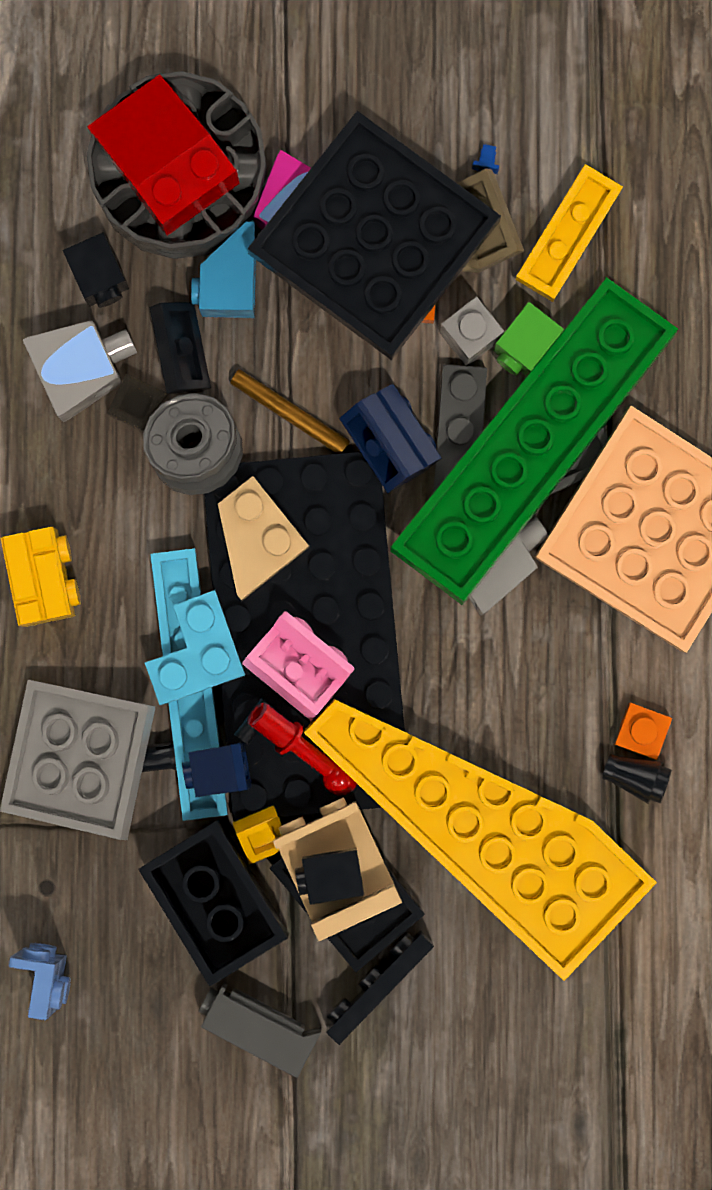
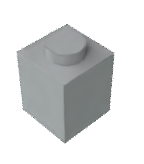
[440,296,504,366]

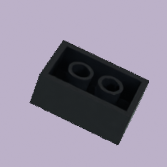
[138,819,289,987]

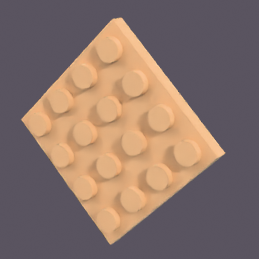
[534,406,712,653]

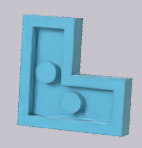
[145,590,245,705]

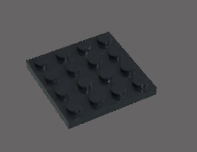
[247,111,501,360]

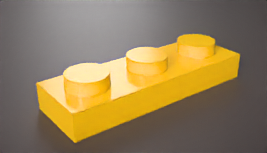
[515,164,623,302]

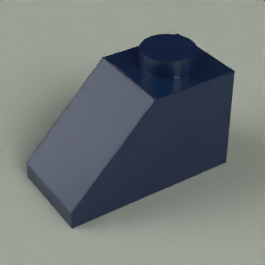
[182,743,252,797]

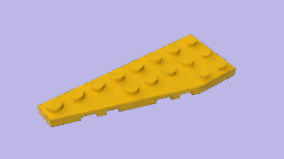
[303,699,657,981]

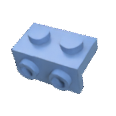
[8,943,71,1020]

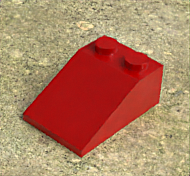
[87,74,240,236]

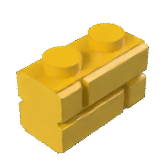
[0,527,81,627]

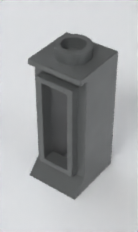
[198,981,322,1078]

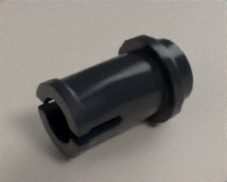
[142,741,176,772]

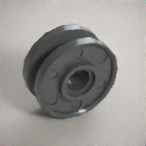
[143,393,243,495]

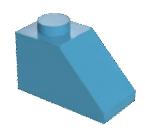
[191,221,257,318]

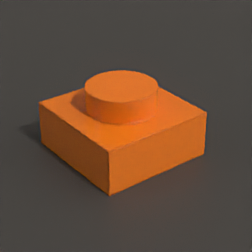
[613,702,672,760]

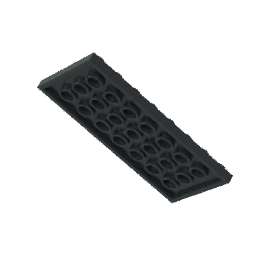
[204,452,405,822]

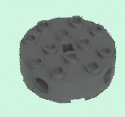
[87,71,268,259]

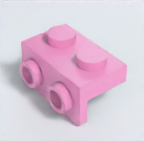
[242,611,354,721]

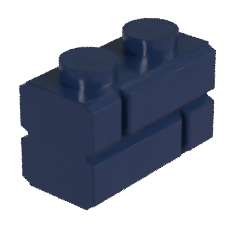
[339,384,442,493]

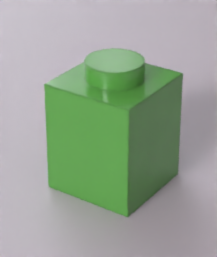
[493,302,564,377]

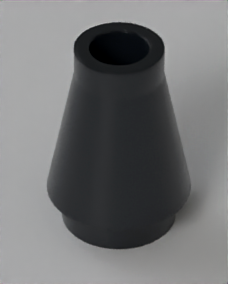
[602,754,672,804]

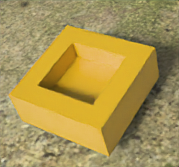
[232,805,282,864]

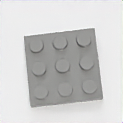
[0,680,156,840]

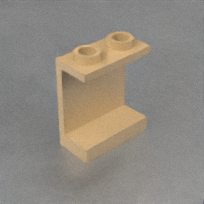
[273,797,402,941]

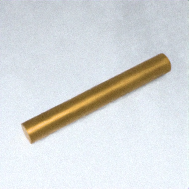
[230,369,350,454]

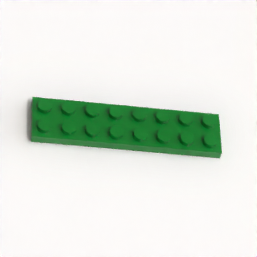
[390,277,678,606]

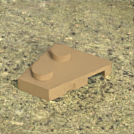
[218,476,309,601]

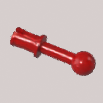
[247,703,357,796]

